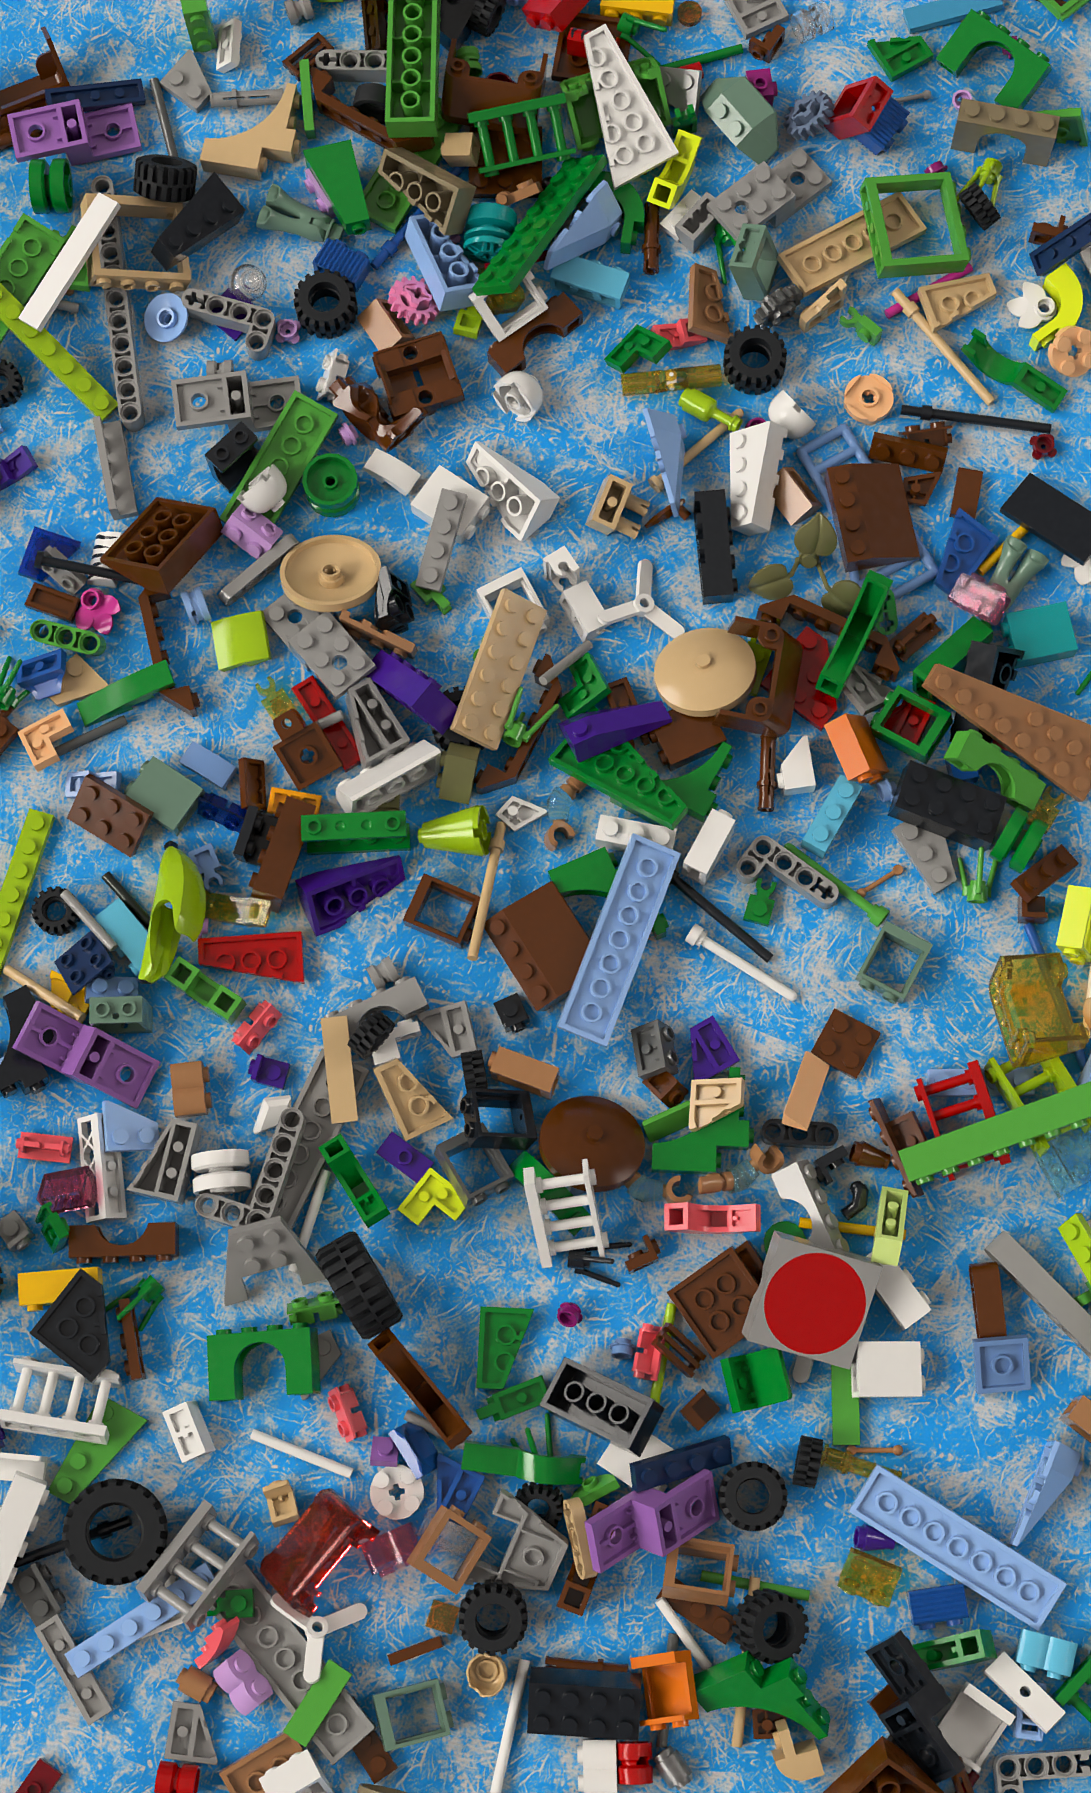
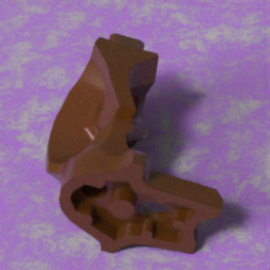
[329,376,429,453]

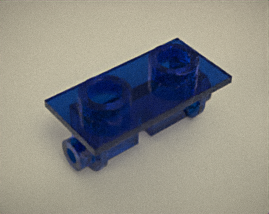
[197,792,247,833]

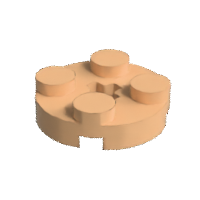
[1048,325,1091,377]
[843,374,894,425]

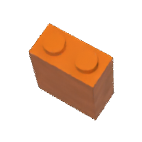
[824,713,890,785]

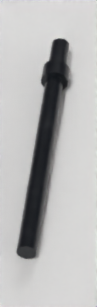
[900,405,1052,434]
[669,870,773,963]
[13,1515,132,1568]

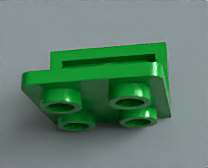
[720,1348,792,1413]

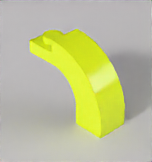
[647,129,703,210]
[1029,263,1083,351]

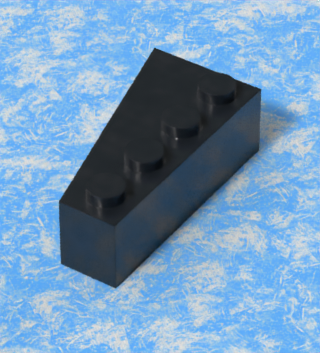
[440,0,478,51]
[151,172,246,271]
[693,489,738,605]
[949,640,1025,743]

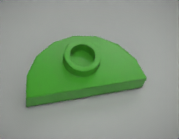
[571,1474,621,1507]

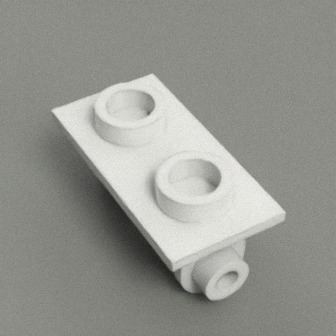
[316,348,350,403]

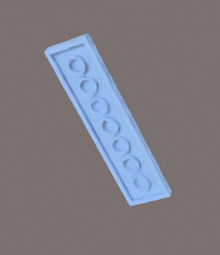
[556,833,681,1047]
[849,1464,1067,1631]

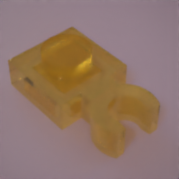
[255,676,296,720]
[1026,785,1064,834]

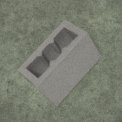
[675,192,719,254]

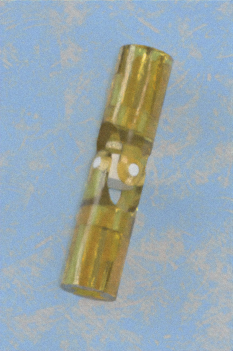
[621,364,722,396]

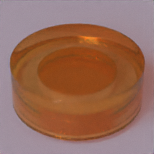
[677,1,702,27]

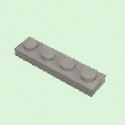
[415,488,468,593]
[34,1614,114,1726]

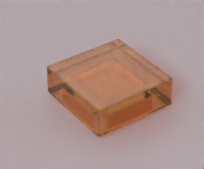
[426,1599,460,1635]

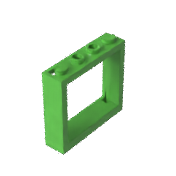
[859,172,971,279]

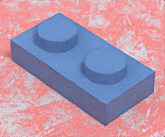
[84,976,138,1003]

